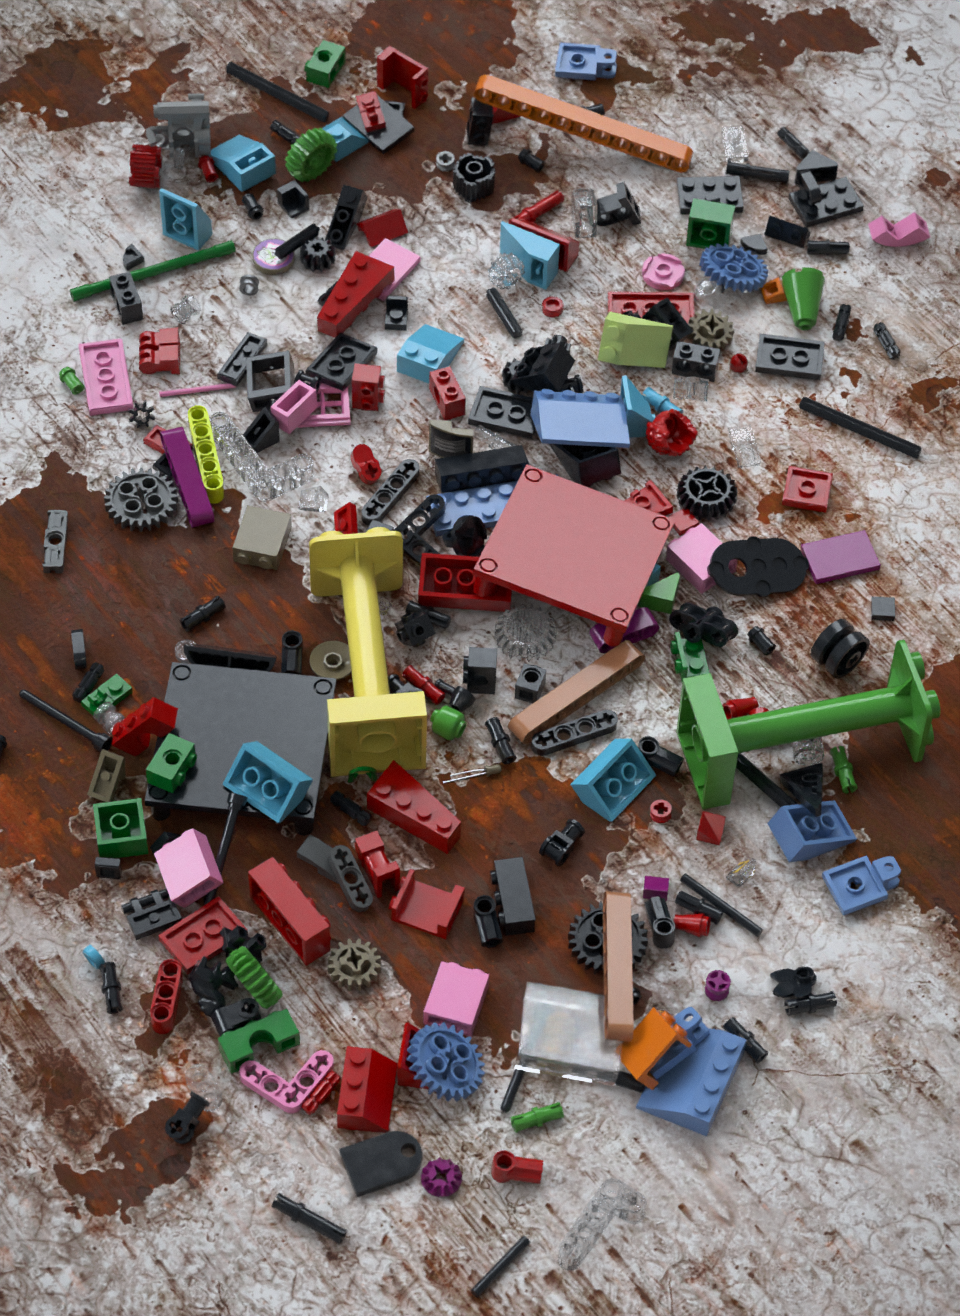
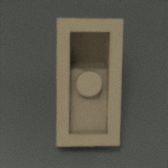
[87,749,126,802]

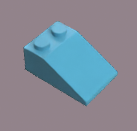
[159,188,212,251]
[397,324,464,384]

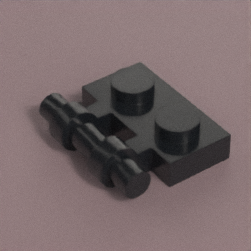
[121,888,182,940]

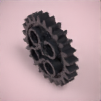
[568,902,648,975]

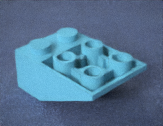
[208,135,276,192]
[500,221,560,290]

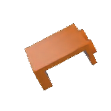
[614,1007,692,1090]

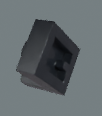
[385,296,408,331]

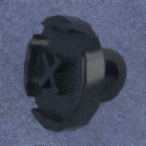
[442,515,487,557]

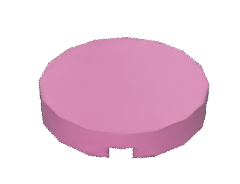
[642,253,685,290]

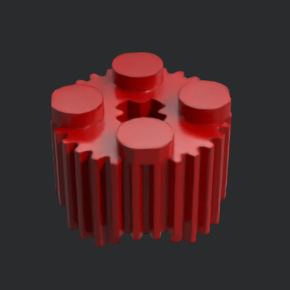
[129,144,163,188]

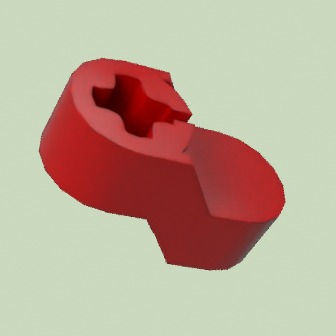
[350,444,381,485]

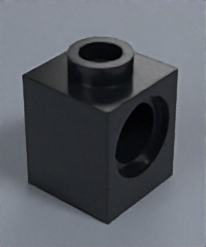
[515,663,546,704]

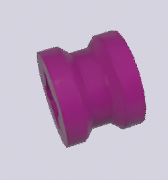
[705,970,731,1001]

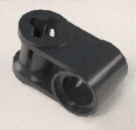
[211,998,262,1037]

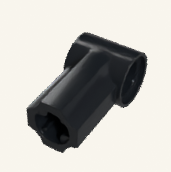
[281,630,303,675]
[638,736,684,777]
[473,895,503,948]
[644,896,675,949]

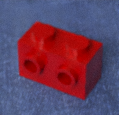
[352,363,385,411]

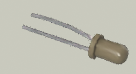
[443,764,501,784]

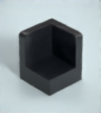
[277,180,309,218]

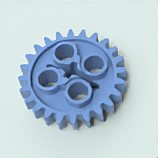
[699,243,769,293]
[407,1022,485,1102]

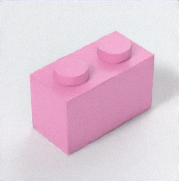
[270,380,318,434]

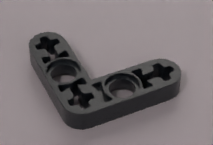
[394,494,446,567]

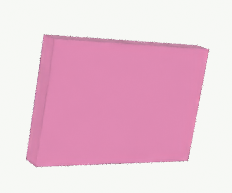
[369,238,420,301]

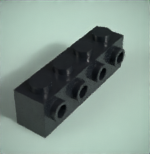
[435,445,529,493]

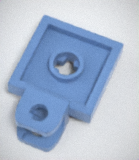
[555,42,617,80]
[822,855,901,916]
[649,1007,710,1080]

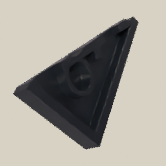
[780,763,823,817]

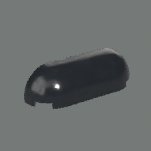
[184,644,277,672]

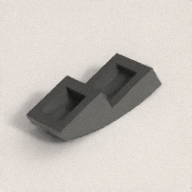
[297,835,345,884]

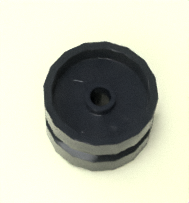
[810,619,870,679]

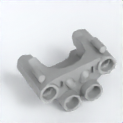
[146,93,211,158]

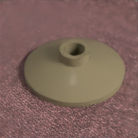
[310,641,352,680]

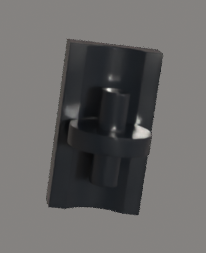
[220,926,267,963]

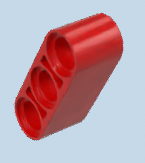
[150,959,183,1034]

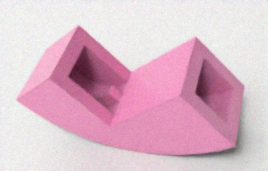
[868,212,930,247]

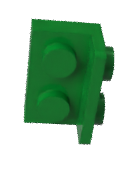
[670,632,709,682]

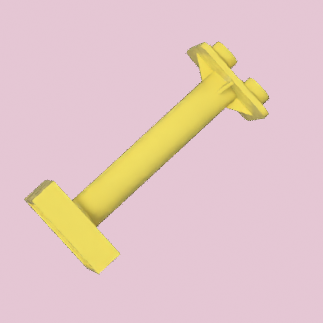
[309,527,427,777]

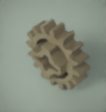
[688,308,735,349]
[328,939,381,991]

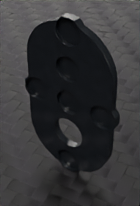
[707,536,809,597]

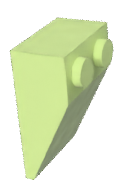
[598,312,673,368]

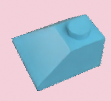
[322,117,368,162]
[620,375,655,438]

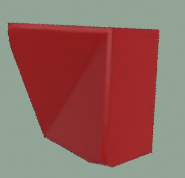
[696,811,726,845]

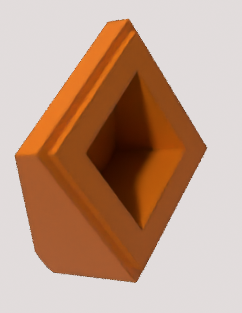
[760,277,787,304]

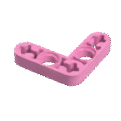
[239,1050,334,1113]

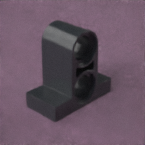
[594,182,641,226]

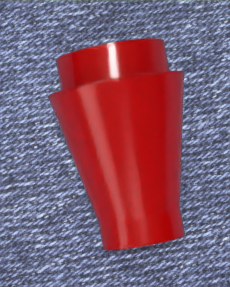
[722,697,759,719]
[673,914,711,938]

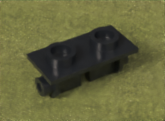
[764,215,811,248]

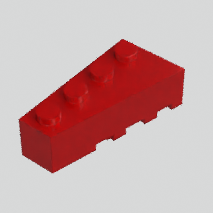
[317,251,395,338]
[367,760,461,854]

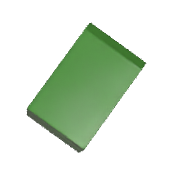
[638,572,680,614]

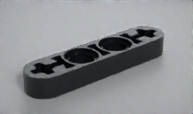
[362,459,419,526]
[531,710,618,756]

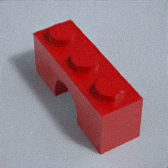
[112,697,178,757]

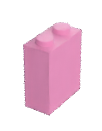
[666,523,738,594]
[154,828,223,908]
[423,961,489,1037]

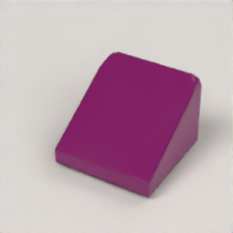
[643,876,669,901]

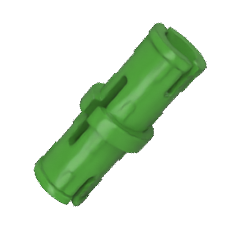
[830,746,858,794]
[510,1102,564,1133]

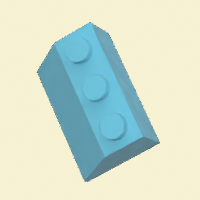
[570,738,656,822]
[222,741,313,823]

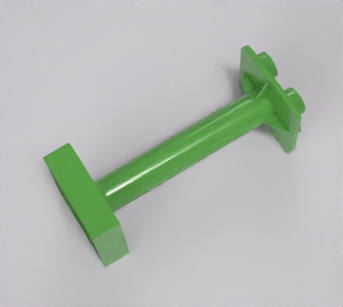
[676,640,940,810]

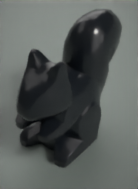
[188,956,239,1017]

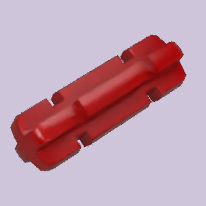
[301,1071,341,1115]

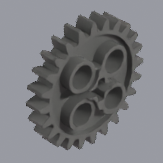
[104,467,178,532]

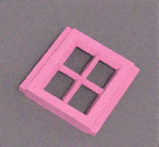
[297,383,351,428]

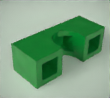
[218,1008,300,1074]

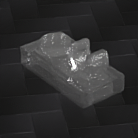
[722,126,748,163]

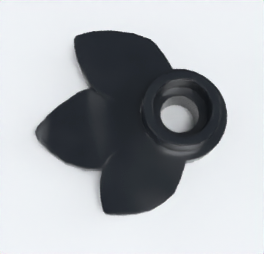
[770,966,817,999]

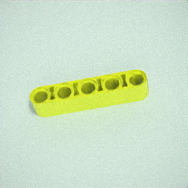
[188,405,224,504]

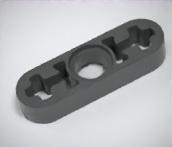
[328,845,373,912]

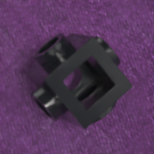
[395,611,436,647]

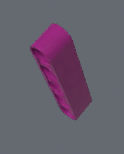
[160,426,215,528]

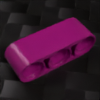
[589,607,660,653]

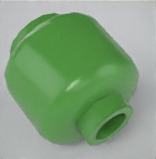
[430,706,467,741]

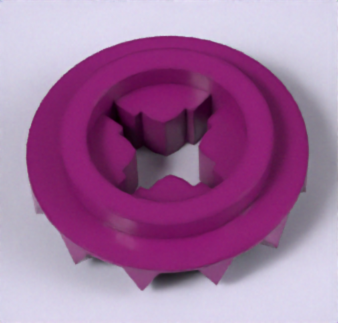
[421,1157,462,1197]

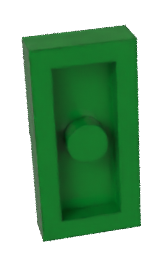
[81,674,133,720]

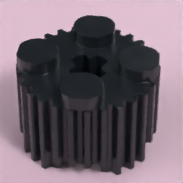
[453,153,495,203]

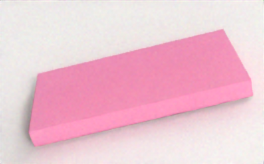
[79,338,134,416]

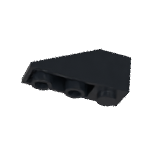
[325,184,368,250]

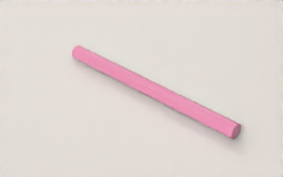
[159,383,236,397]

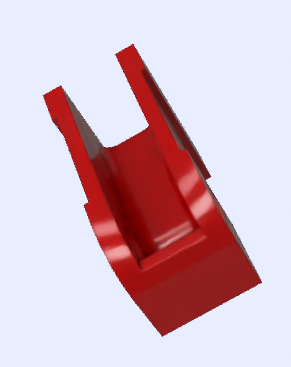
[355,831,400,898]

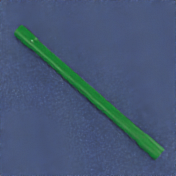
[70,240,236,302]

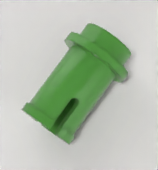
[59,367,84,395]

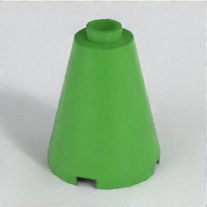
[782,267,825,330]

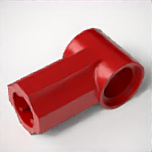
[491,1150,543,1184]

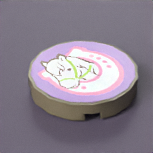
[252,238,295,275]

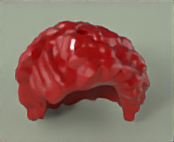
[646,409,698,456]

